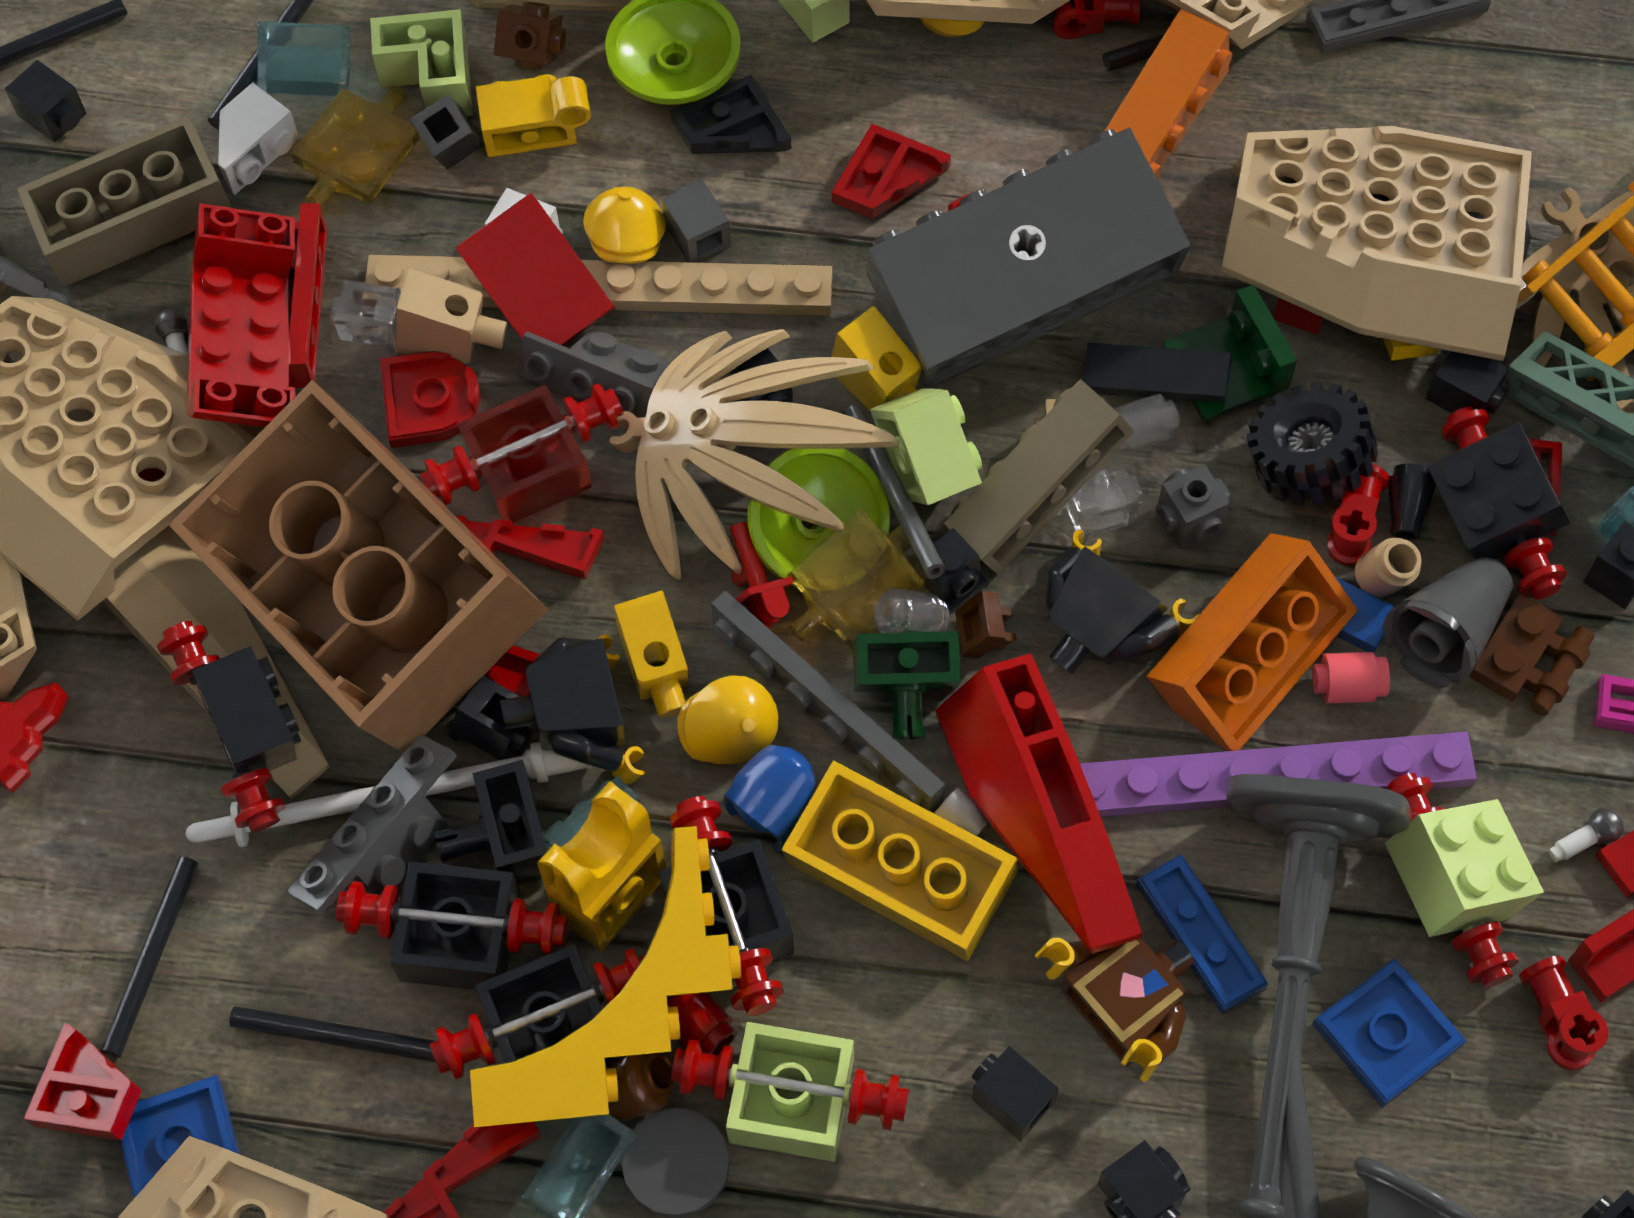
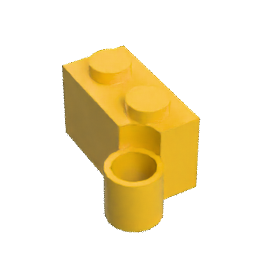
[476,74,591,157]

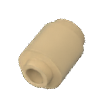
[1355,538,1421,598]

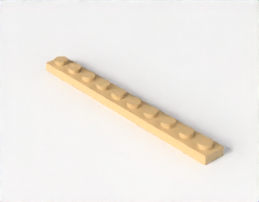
[364,255,832,316]

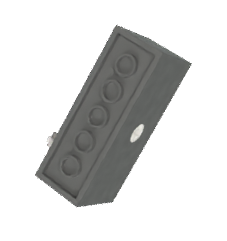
[867,127,1191,388]

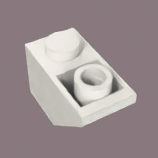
[218,82,299,195]

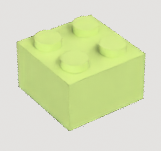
[870,388,982,505]

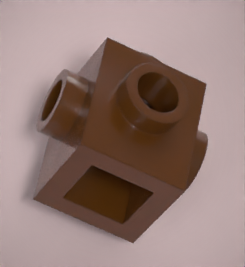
[493,1,567,70]

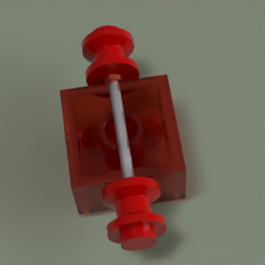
[419,383,624,523]

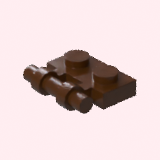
[1469,593,1595,716]

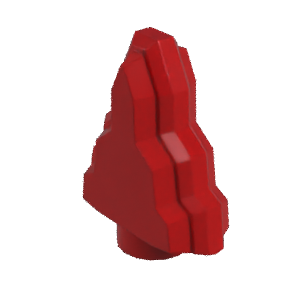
[0,682,70,793]

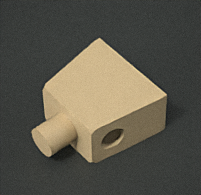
[396,268,508,364]

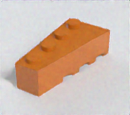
[1105,9,1232,180]

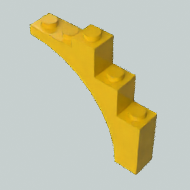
[470,826,741,1127]

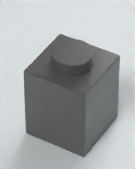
[662,180,731,263]

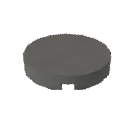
[621,1107,730,1218]

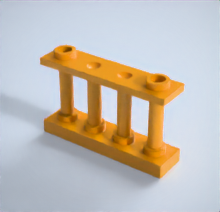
[1518,181,1634,382]

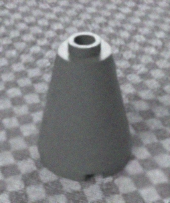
[1383,557,1513,687]

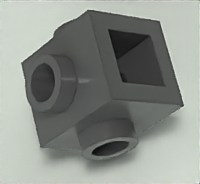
[1156,464,1231,550]

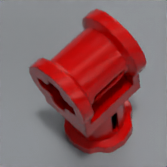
[1053,0,1140,39]
[1327,464,1389,566]
[1519,956,1609,1071]

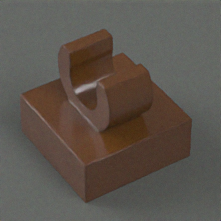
[955,591,1017,659]

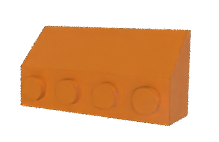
[1146,533,1358,751]

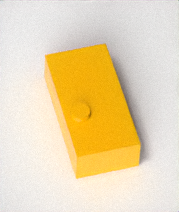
[781,760,1018,962]

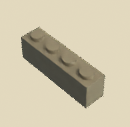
[943,379,1135,575]

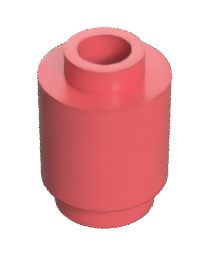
[1312,652,1390,704]

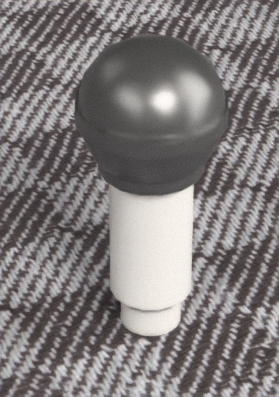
[154,308,188,355]
[1548,808,1624,863]

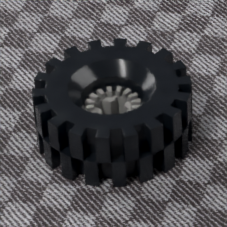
[1247,383,1378,506]

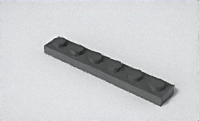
[711,591,945,813]

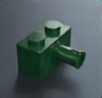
[852,631,961,740]

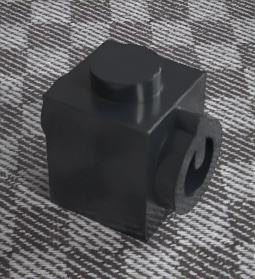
[1097,1140,1191,1218]

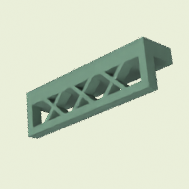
[1508,331,1634,468]

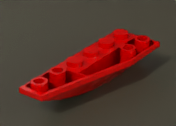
[935,653,1142,954]

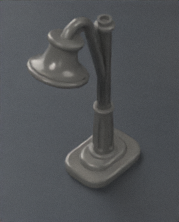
[1226,774,1477,1218]

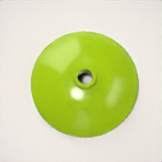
[605,0,741,105]
[747,448,890,592]

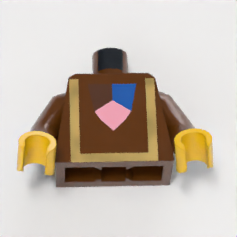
[1035,937,1194,1082]

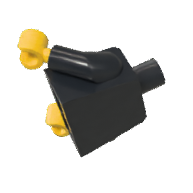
[1046,530,1199,674]
[500,634,645,784]

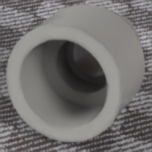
[934,788,988,836]

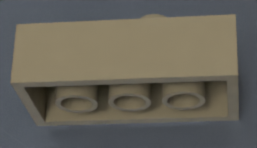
[17,115,232,288]

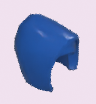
[724,745,816,852]

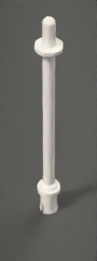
[186,742,593,847]

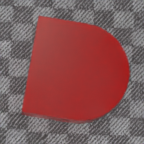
[380,351,481,448]

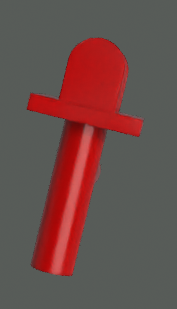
[729,521,794,628]

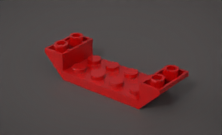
[186,203,295,427]

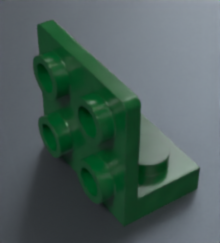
[1163,284,1298,421]

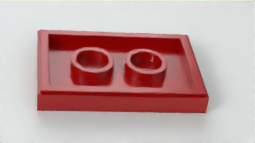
[455,192,616,346]

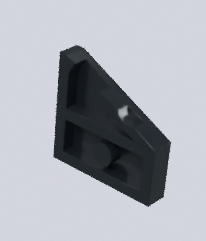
[670,75,792,154]

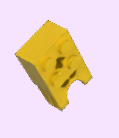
[537,781,667,953]

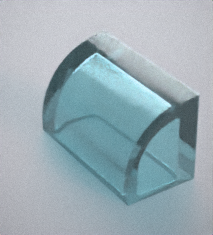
[257,21,350,97]
[521,1114,637,1218]

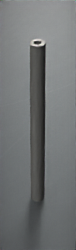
[845,404,945,579]

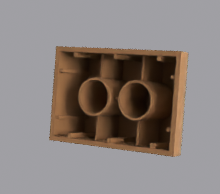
[169,380,548,753]

